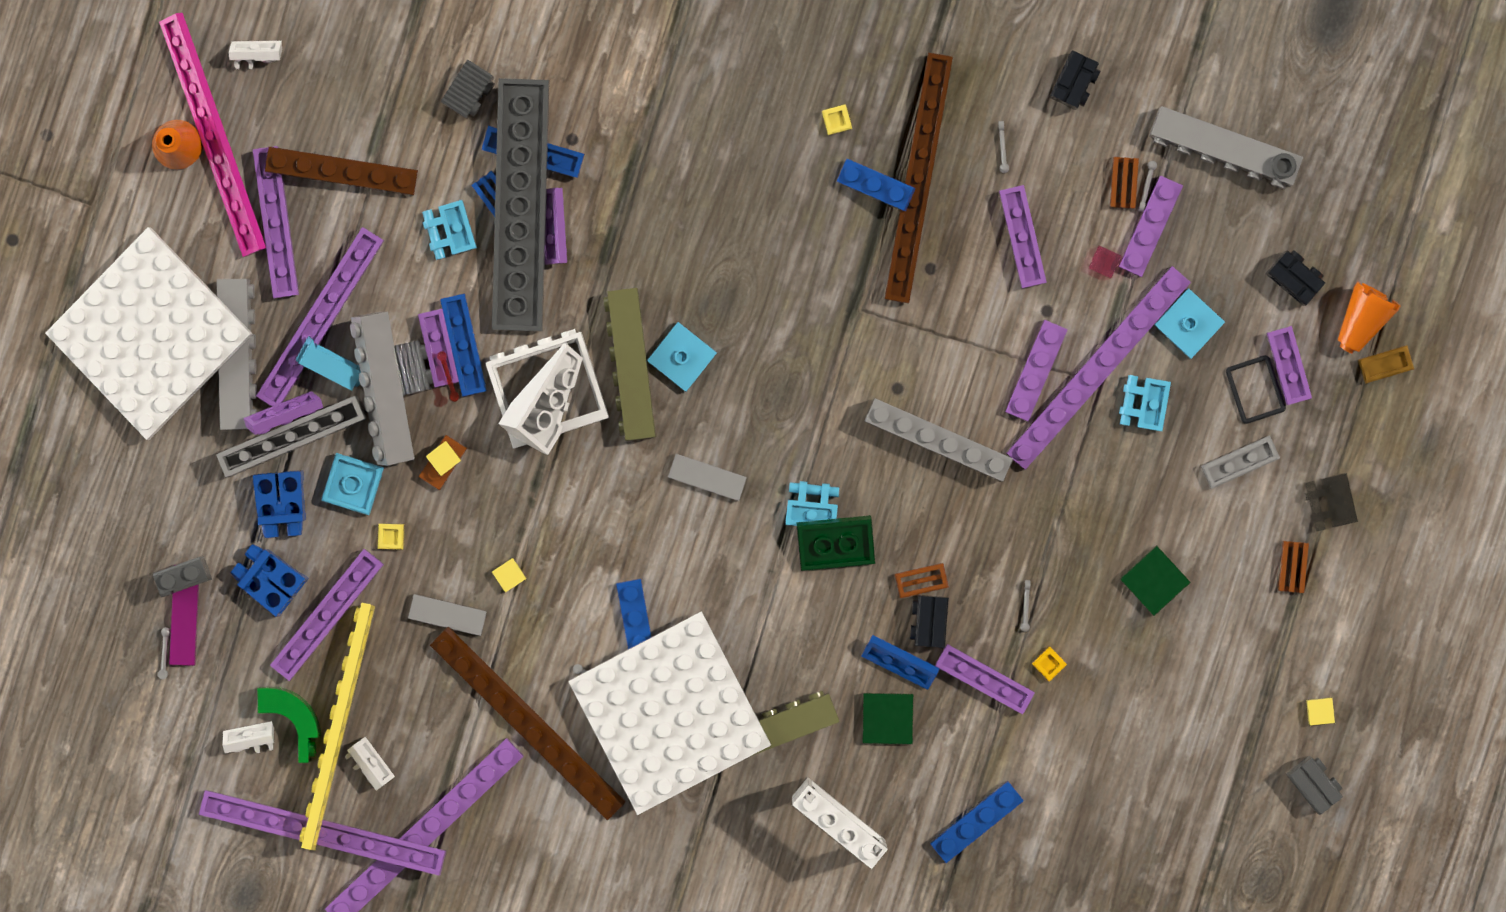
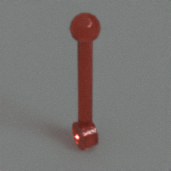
[437,351,460,402]

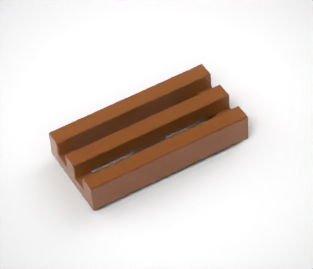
[1110,157,1139,209]
[1278,541,1309,593]
[895,563,949,598]

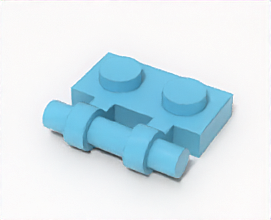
[422,200,477,260]
[1119,375,1171,431]
[785,481,840,526]

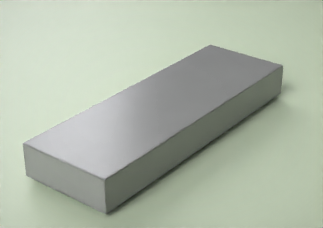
[1201,435,1280,489]
[668,454,747,501]
[408,594,487,636]

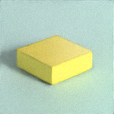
[822,104,852,136]
[426,441,461,476]
[378,524,404,550]
[492,558,527,593]
[1306,697,1335,725]

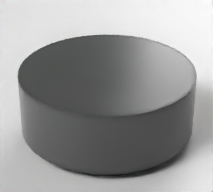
[1270,153,1297,179]

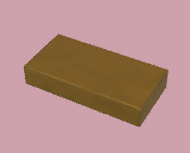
[1358,345,1414,384]

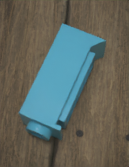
[295,336,361,391]

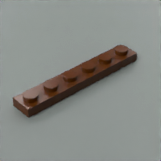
[265,147,418,196]

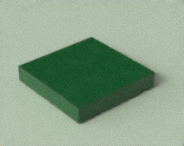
[1120,545,1191,616]
[862,693,913,744]

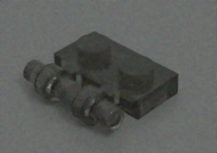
[1305,473,1358,531]

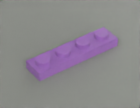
[1118,175,1183,277]
[999,185,1047,288]
[1005,320,1068,421]
[935,644,1035,714]

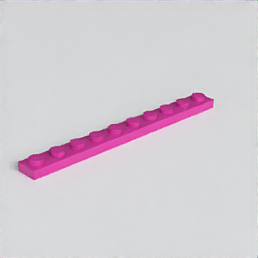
[159,13,266,257]

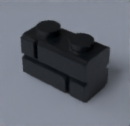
[1049,50,1101,110]
[1266,250,1325,306]
[910,595,949,648]

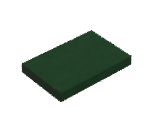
[796,515,875,571]

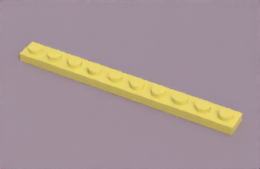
[299,603,375,850]

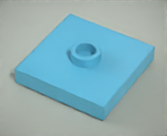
[1154,288,1225,359]
[647,322,717,392]
[321,453,384,515]

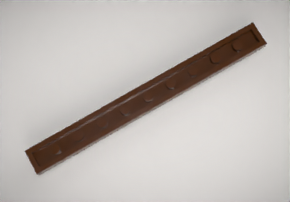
[884,52,953,304]
[430,627,626,821]

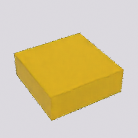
[1032,646,1067,682]

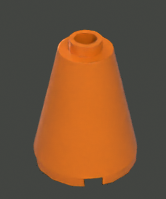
[152,120,202,170]
[1337,281,1401,354]

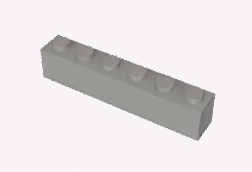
[1149,106,1303,189]
[217,279,257,430]
[350,312,414,466]
[216,396,368,477]
[865,398,1013,482]

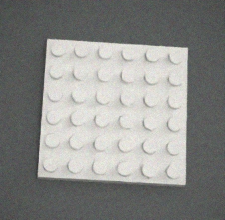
[45,227,253,440]
[568,611,771,815]

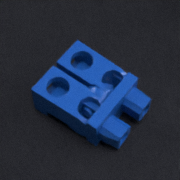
[252,470,306,538]
[230,544,309,617]

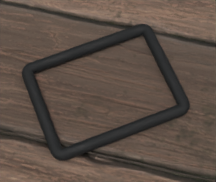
[1226,355,1286,424]

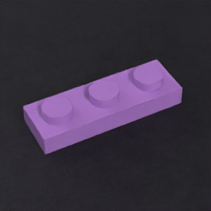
[545,188,567,265]
[418,309,459,388]
[1266,326,1312,405]
[244,391,323,435]

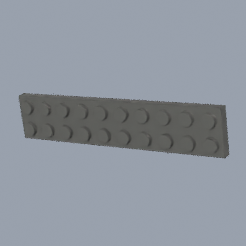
[492,78,550,331]

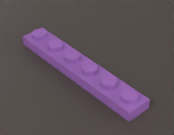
[253,146,299,298]
[270,549,384,681]

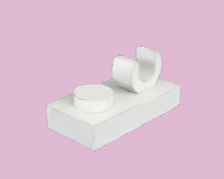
[229,41,282,69]
[222,721,274,753]
[345,737,395,791]

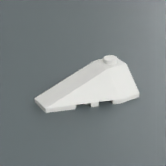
[498,344,583,455]

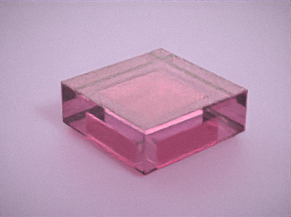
[1088,245,1122,279]

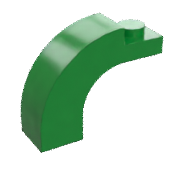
[257,687,321,763]

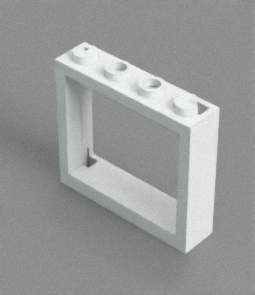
[485,329,610,449]
[792,777,888,869]

